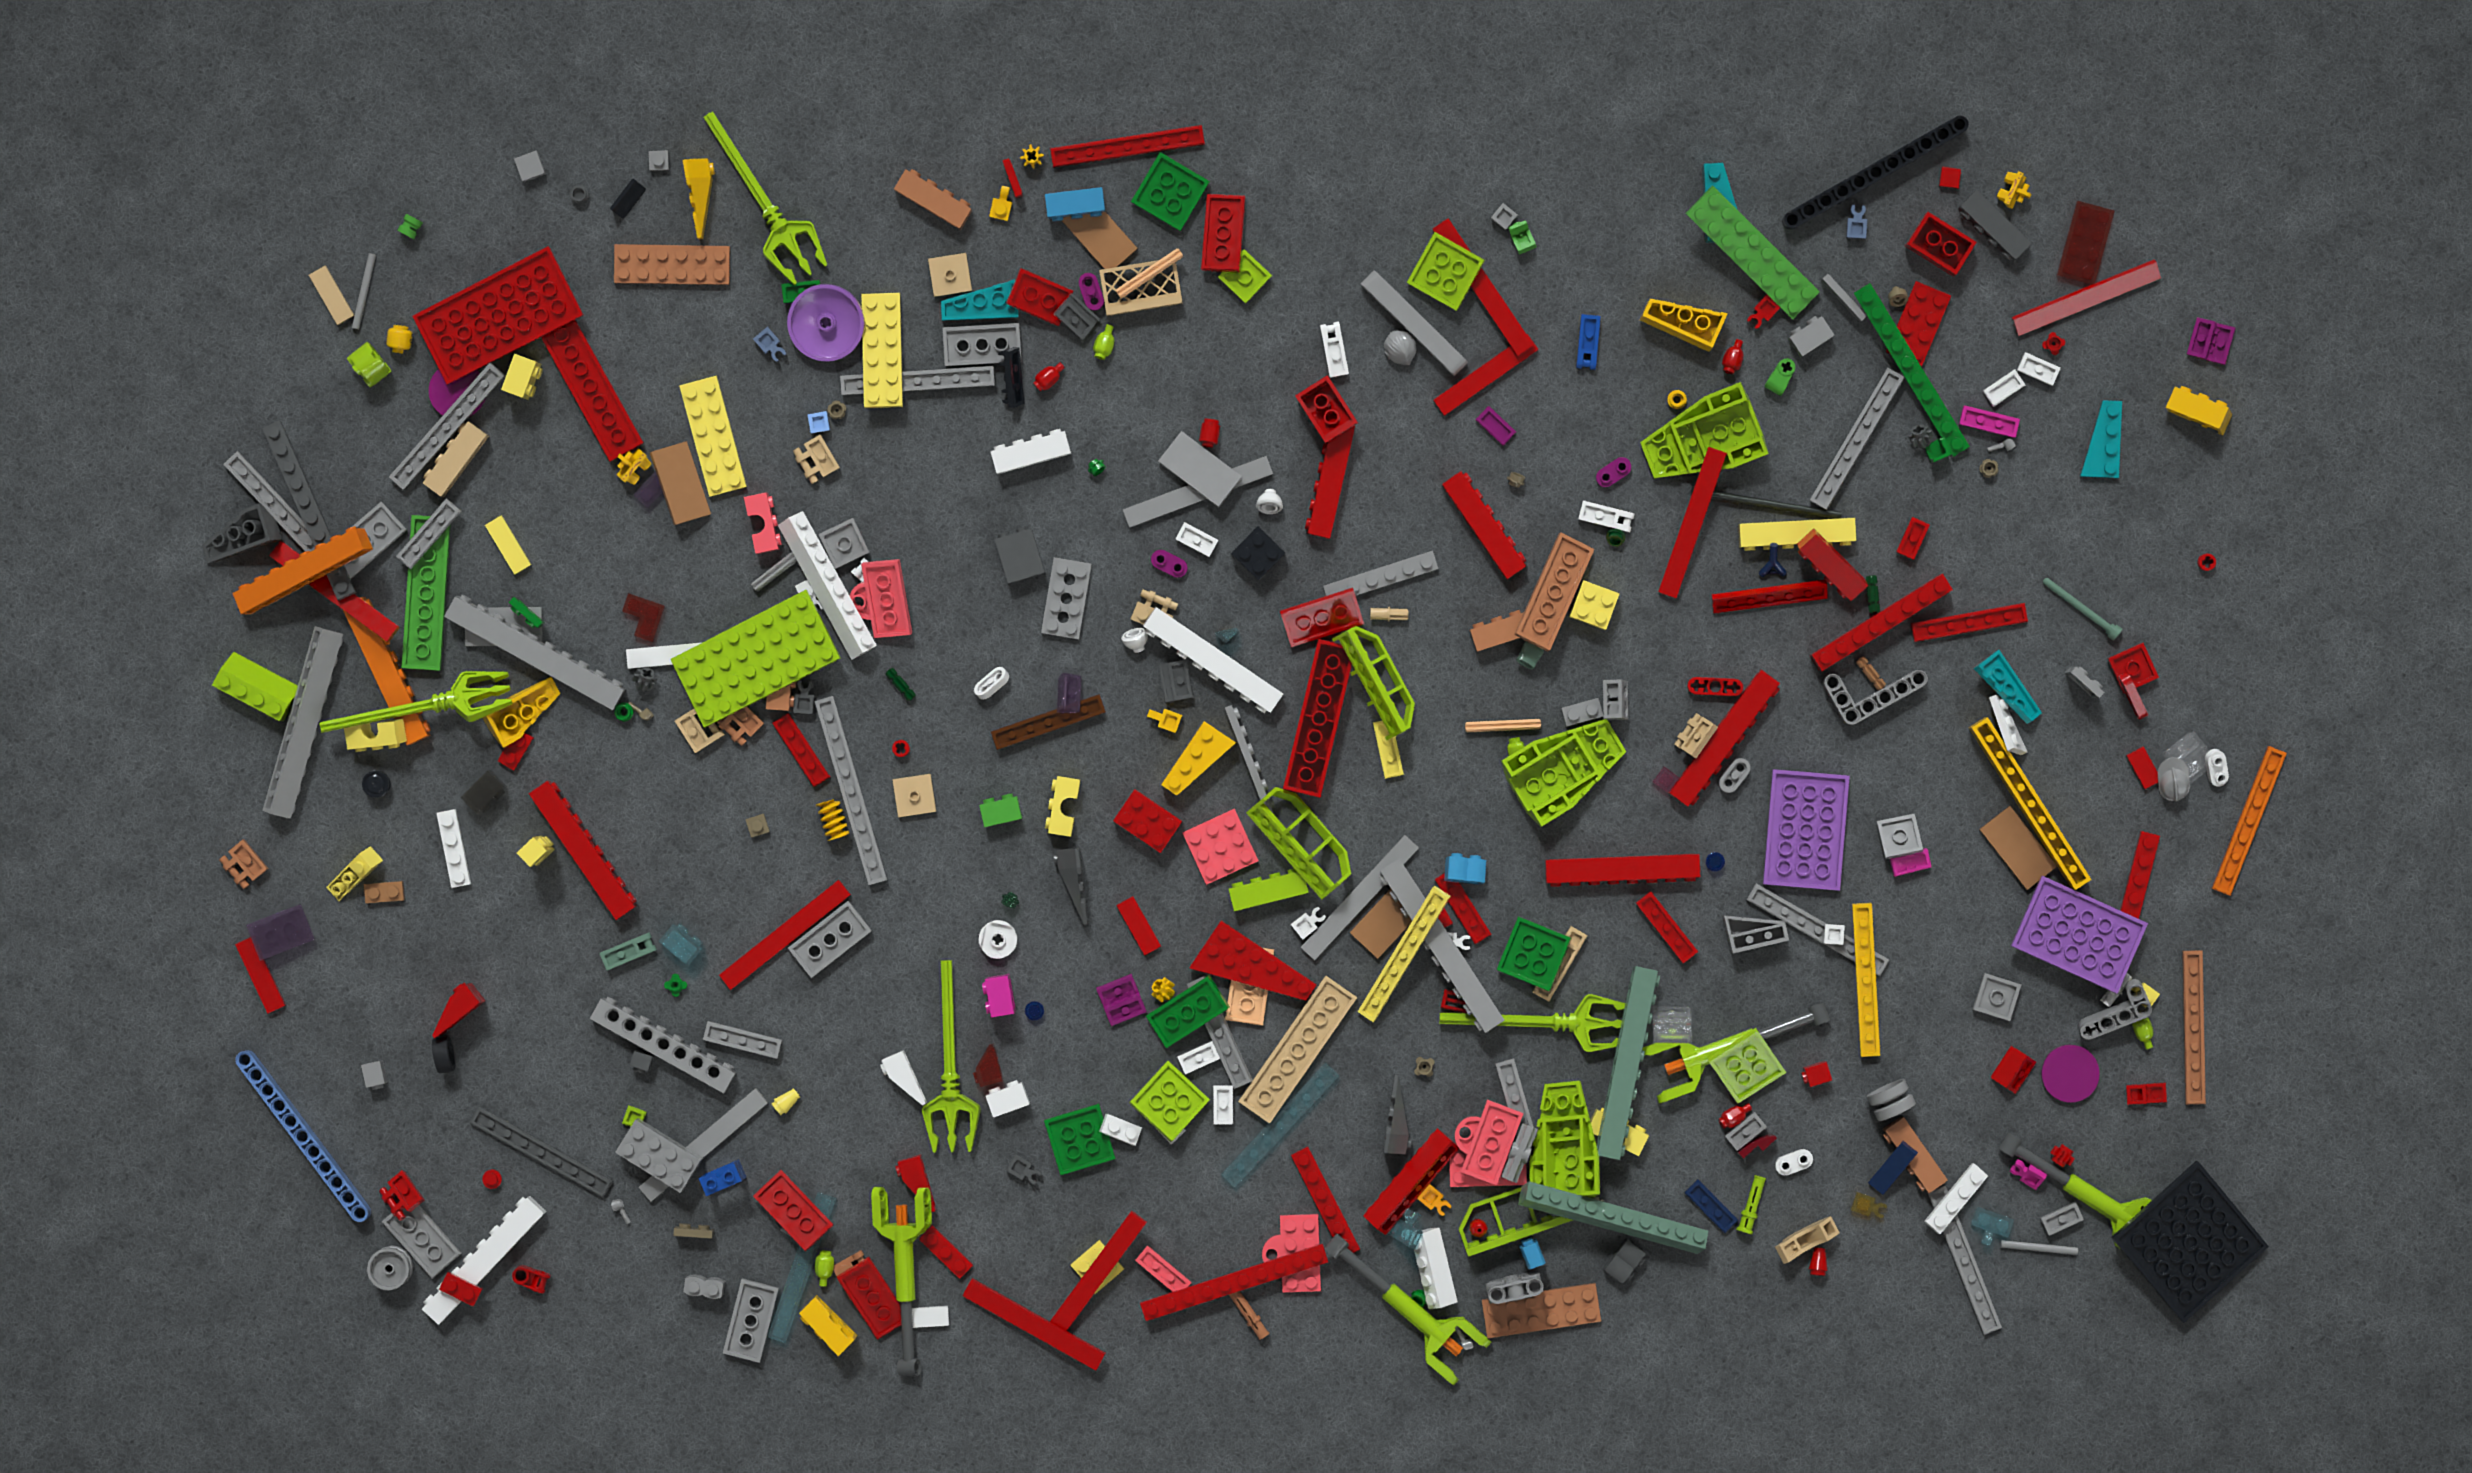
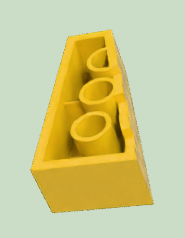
[1640,299,1728,352]
[1161,721,1236,795]

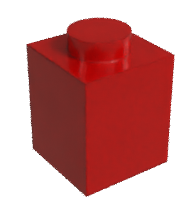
[1801,1061,1832,1087]

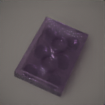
[246,904,315,961]

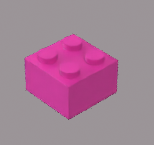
[982,974,1016,1017]

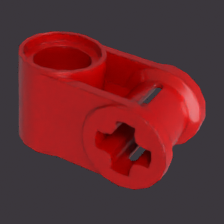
[512,1265,551,1294]

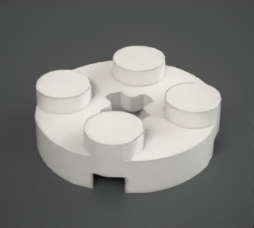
[979,920,1017,959]

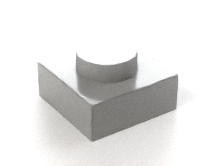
[649,150,669,171]
[1491,203,1518,230]

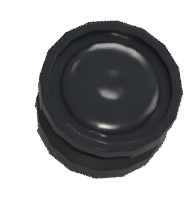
[362,771,391,798]

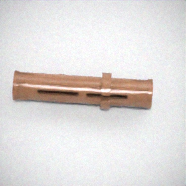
[1229,1291,1269,1340]

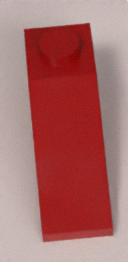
[895,1154,937,1212]

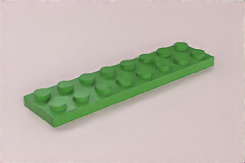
[1685,186,1820,319]
[402,515,451,671]

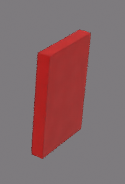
[1006,268,1073,326]

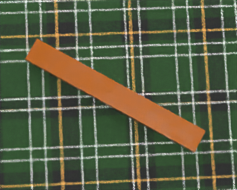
[2211,746,2287,896]

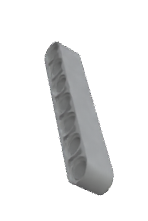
[1360,270,1468,376]

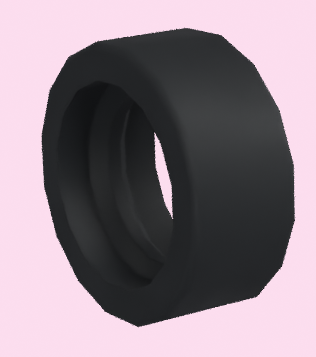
[432,1036,455,1074]

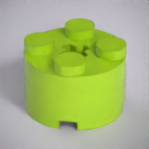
[347,342,391,388]

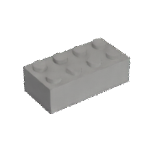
[615,1118,703,1193]

